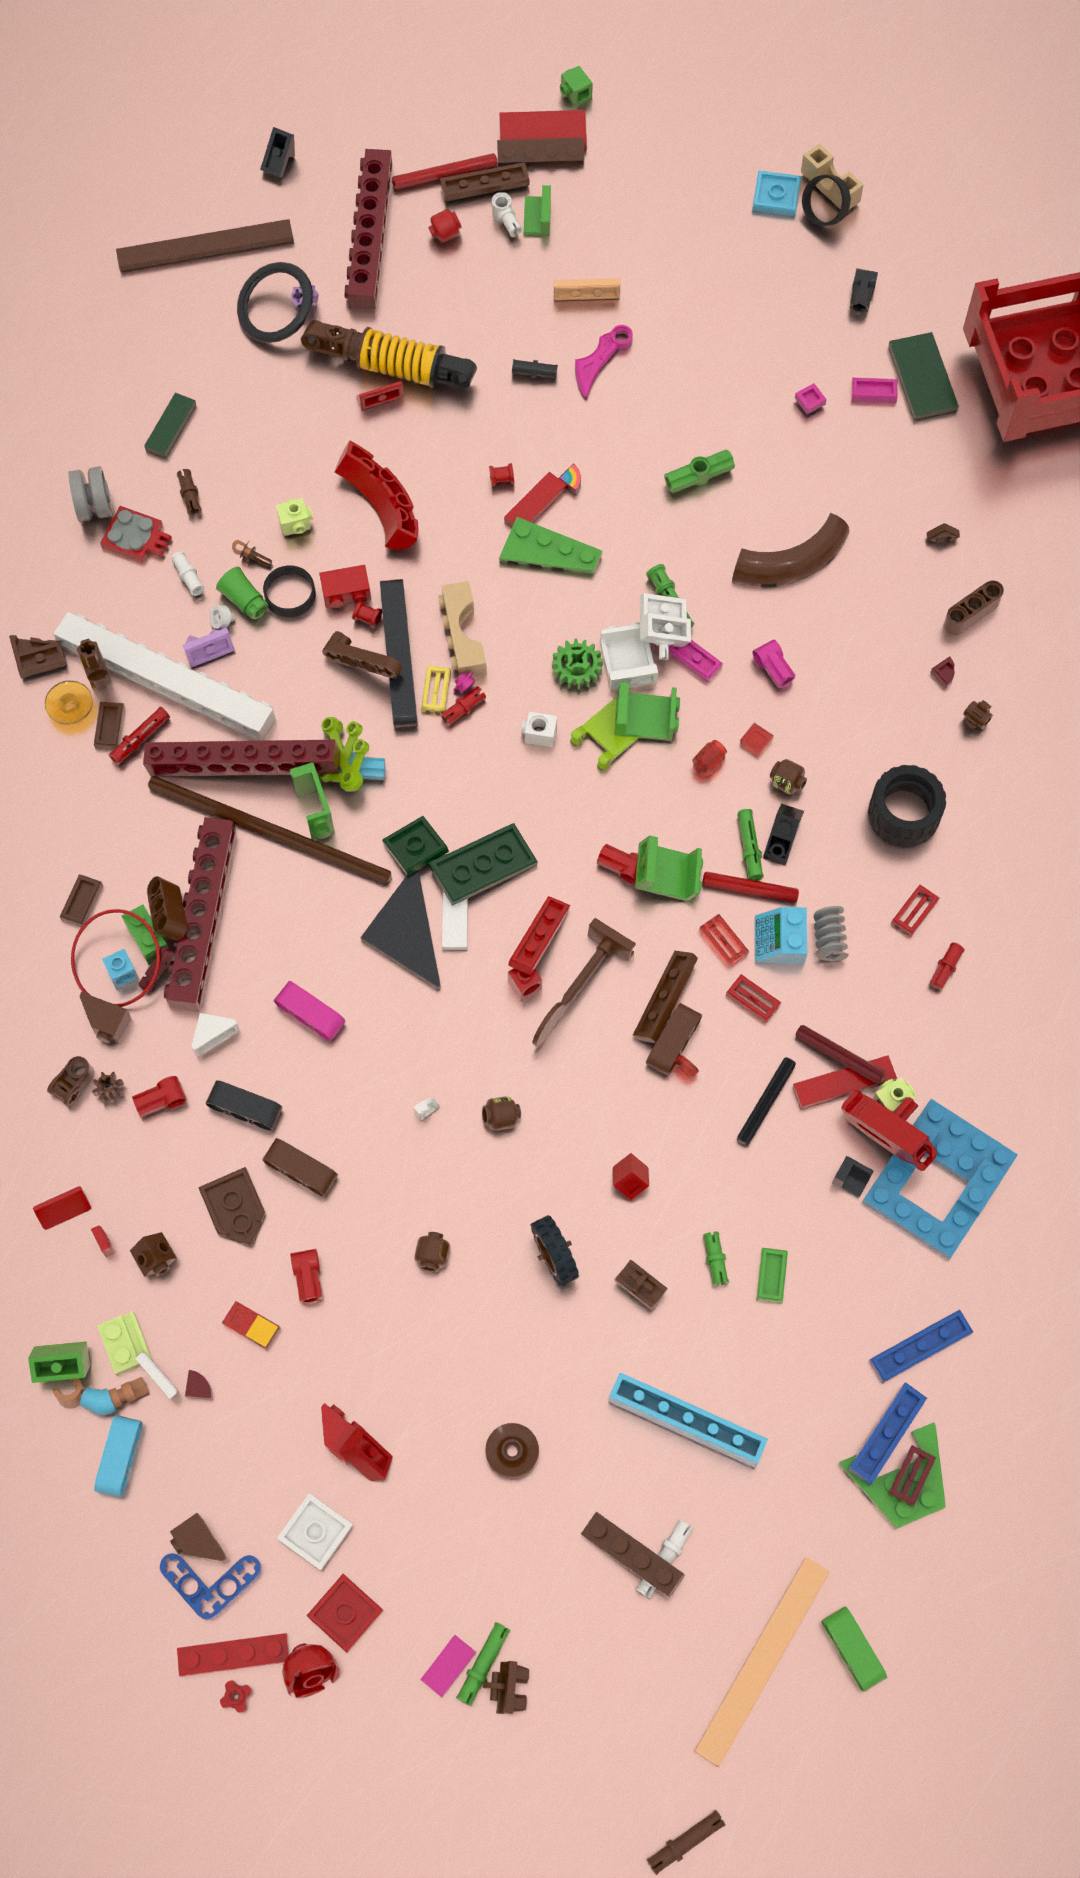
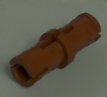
[177,469,202,516]

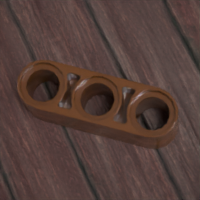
[943,580,1004,635]
[147,876,187,941]
[646,1003,703,1076]
[262,1138,338,1197]

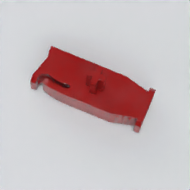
[841,1090,937,1171]

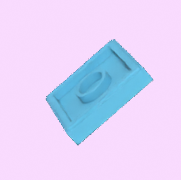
[752,170,801,216]

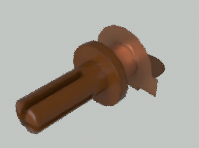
[232,540,272,567]

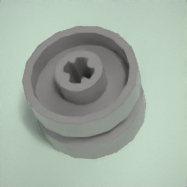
[68,466,112,522]

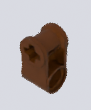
[47,1056,94,1107]

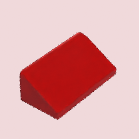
[356,381,404,410]
[33,1186,91,1230]
[339,1426,393,1481]

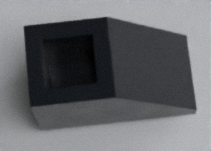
[763,803,804,864]

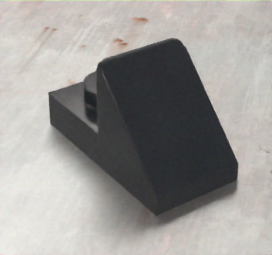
[260,127,295,178]

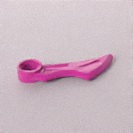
[575,325,633,398]

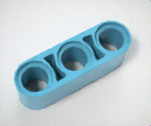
[94,1415,142,1498]

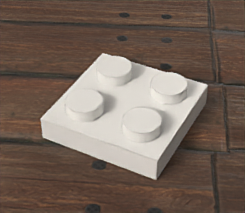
[277,1493,353,1571]

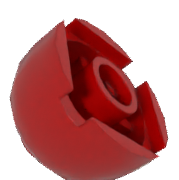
[282,1643,339,1698]

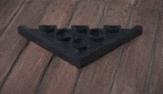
[360,870,441,990]

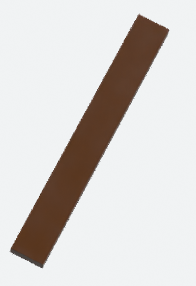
[116,219,294,271]

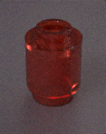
[692,740,727,775]

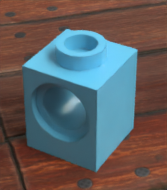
[102,948,139,990]

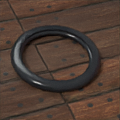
[237,262,313,343]

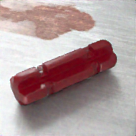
[139,946,174,992]

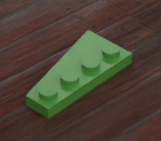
[499,517,603,574]

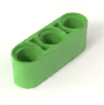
[822,1606,887,1692]

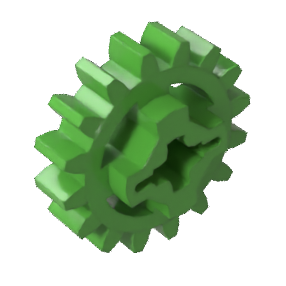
[552,638,603,689]

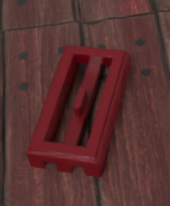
[888,1445,936,1507]

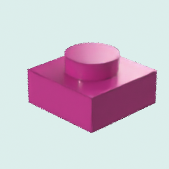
[795,383,827,414]

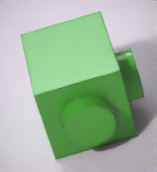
[559,66,593,107]

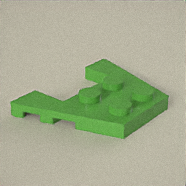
[839,1422,946,1529]

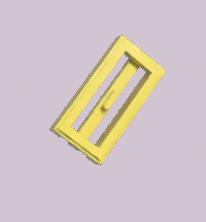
[421,666,451,713]

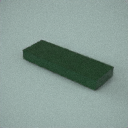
[144,392,196,458]

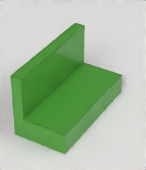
[523,185,551,236]

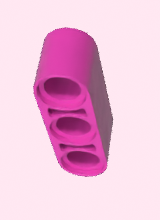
[273,981,346,1042]

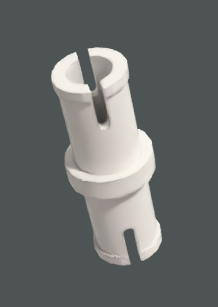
[171,551,205,596]

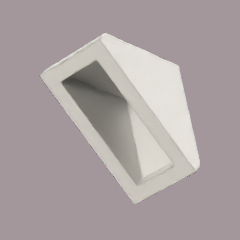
[192,1013,240,1058]

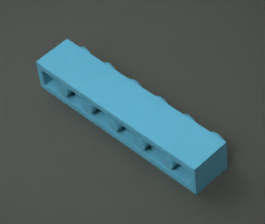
[608,1372,768,1468]

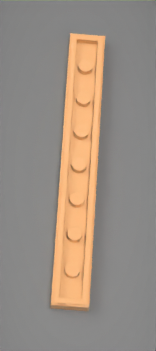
[694,1557,829,1767]

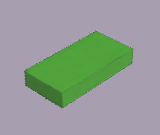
[756,1247,788,1303]

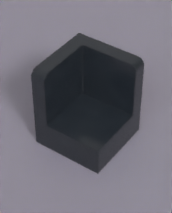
[832,1156,874,1198]

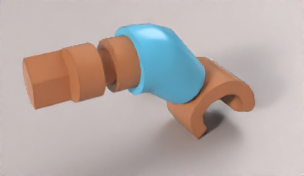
[53,1377,149,1415]

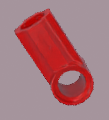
[597,844,638,885]
[132,1076,187,1118]
[290,1249,322,1303]

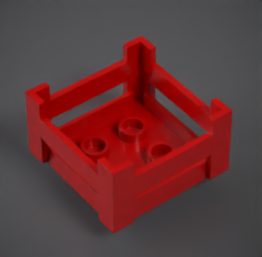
[963,272,1080,442]

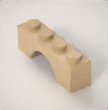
[438,581,487,677]

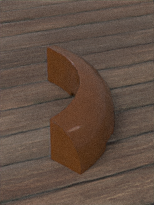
[732,512,850,586]

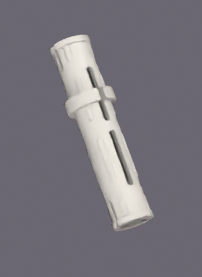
[635,1519,694,1599]

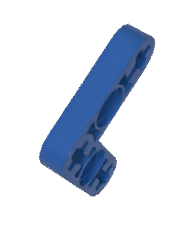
[159,1553,262,1620]

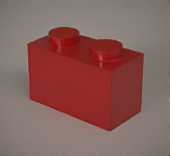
[319,564,372,608]

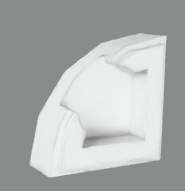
[413,1098,440,1121]

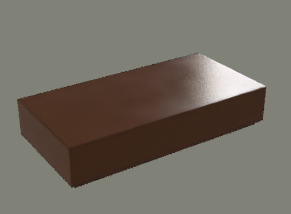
[94,702,125,749]
[60,874,103,927]

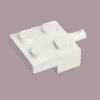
[640,593,691,660]

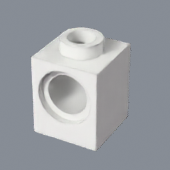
[521,711,557,748]

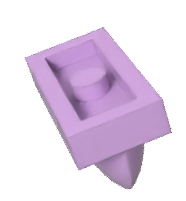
[182,628,235,668]

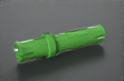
[737,809,764,881]
[456,1622,511,1706]

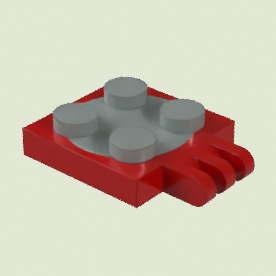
[100,506,172,562]

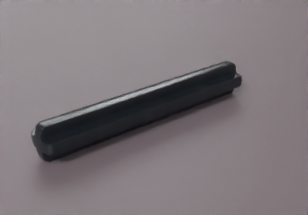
[737,1057,796,1146]

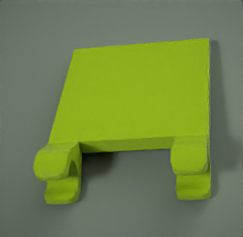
[570,698,639,770]

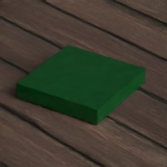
[382,816,449,876]

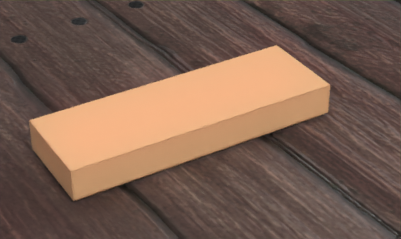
[553,278,621,300]

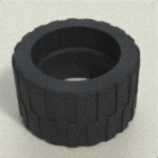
[868,765,946,847]

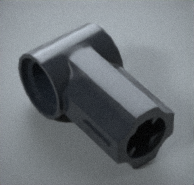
[850,268,878,314]

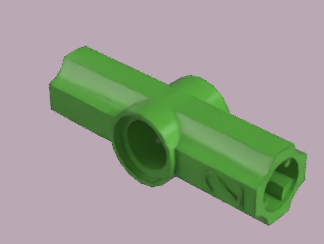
[664,449,735,493]

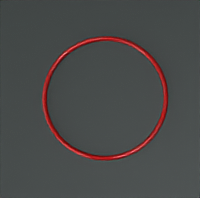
[71,909,160,1007]

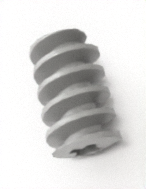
[813,906,849,962]

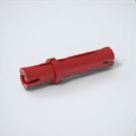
[108,706,170,765]

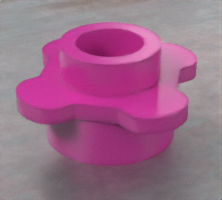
[453,671,476,694]

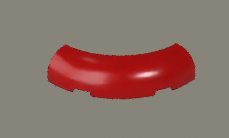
[334,440,419,550]

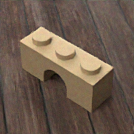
[801,143,864,210]

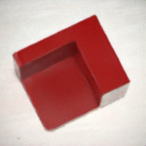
[612,1153,650,1200]

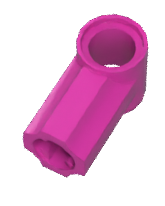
[752,639,796,688]

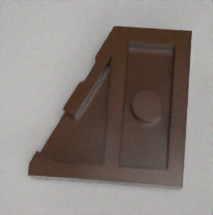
[9,635,67,678]

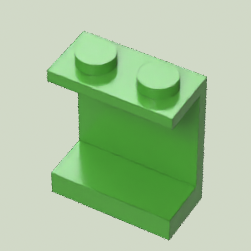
[614,682,680,741]
[290,762,335,839]
[635,835,703,902]

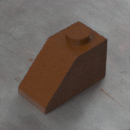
[79,992,131,1043]
[170,1513,229,1564]

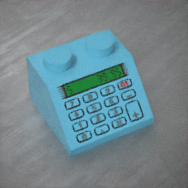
[755,907,808,964]

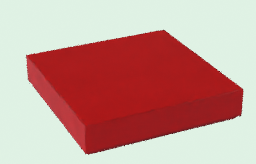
[306,1573,384,1653]

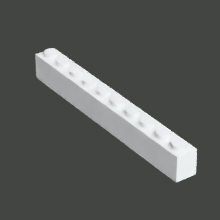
[53,612,276,741]

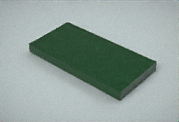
[888,332,959,420]
[429,823,538,906]

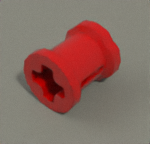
[489,463,515,487]
[352,601,382,629]

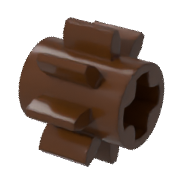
[963,700,993,730]
[92,1072,124,1103]

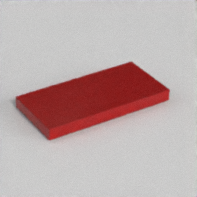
[499,110,587,150]

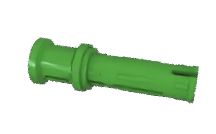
[646,564,695,628]

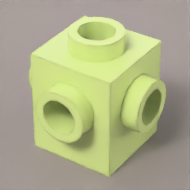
[276,498,313,536]
[873,1078,916,1112]

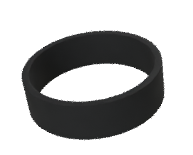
[802,175,851,226]
[263,565,316,617]

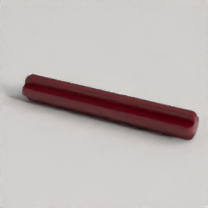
[796,1025,886,1084]

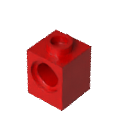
[508,968,542,1001]

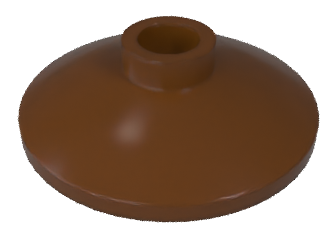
[485,1423,539,1478]

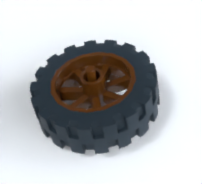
[530,1215,579,1286]

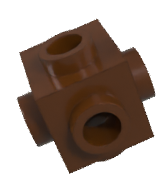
[130,1232,177,1277]

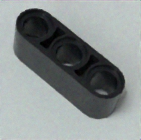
[205,1080,283,1131]

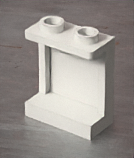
[600,622,658,691]

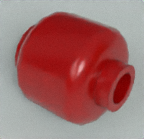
[428,209,462,243]

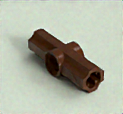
[77,638,111,691]

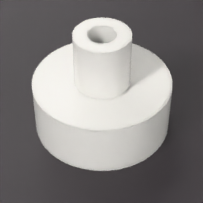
[210,605,235,629]

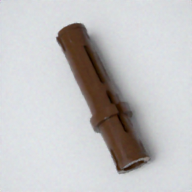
[646,1810,726,1876]

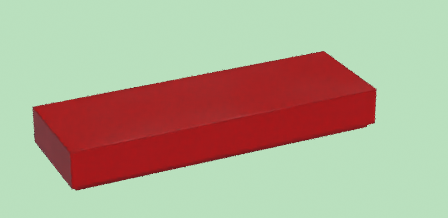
[504,471,567,527]

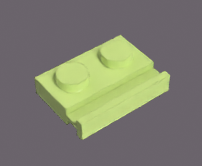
[97,1311,153,1376]

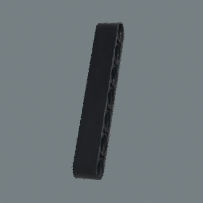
[380,579,418,728]

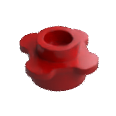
[220,1680,251,1713]

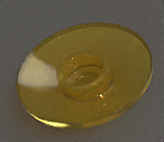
[45,680,93,725]

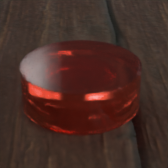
[674,1055,699,1078]

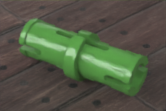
[703,1231,729,1286]

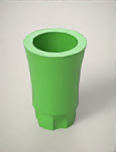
[216,566,269,620]

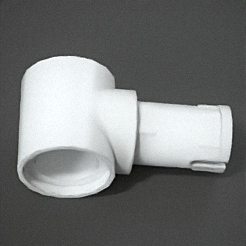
[492,192,523,237]

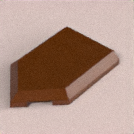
[198,1167,265,1246]

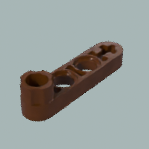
[322,631,403,679]

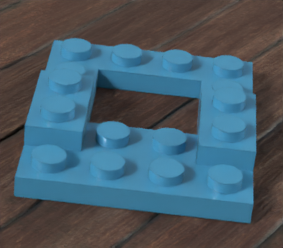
[862,1099,1018,1260]

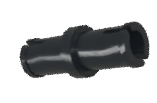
[512,359,558,379]

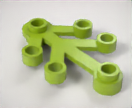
[317,717,369,792]

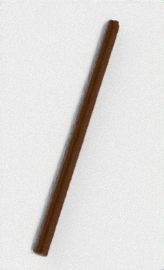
[148,776,391,884]

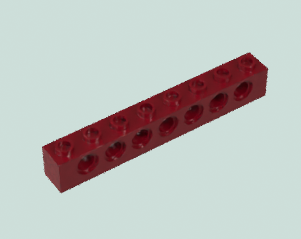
[344,149,393,310]
[143,739,341,776]
[164,817,236,1012]

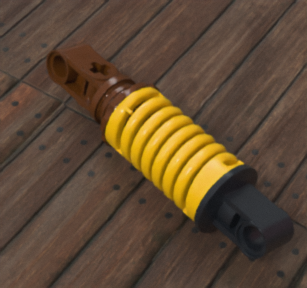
[301,320,477,389]

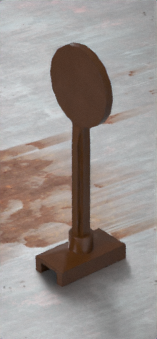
[532,918,636,1047]

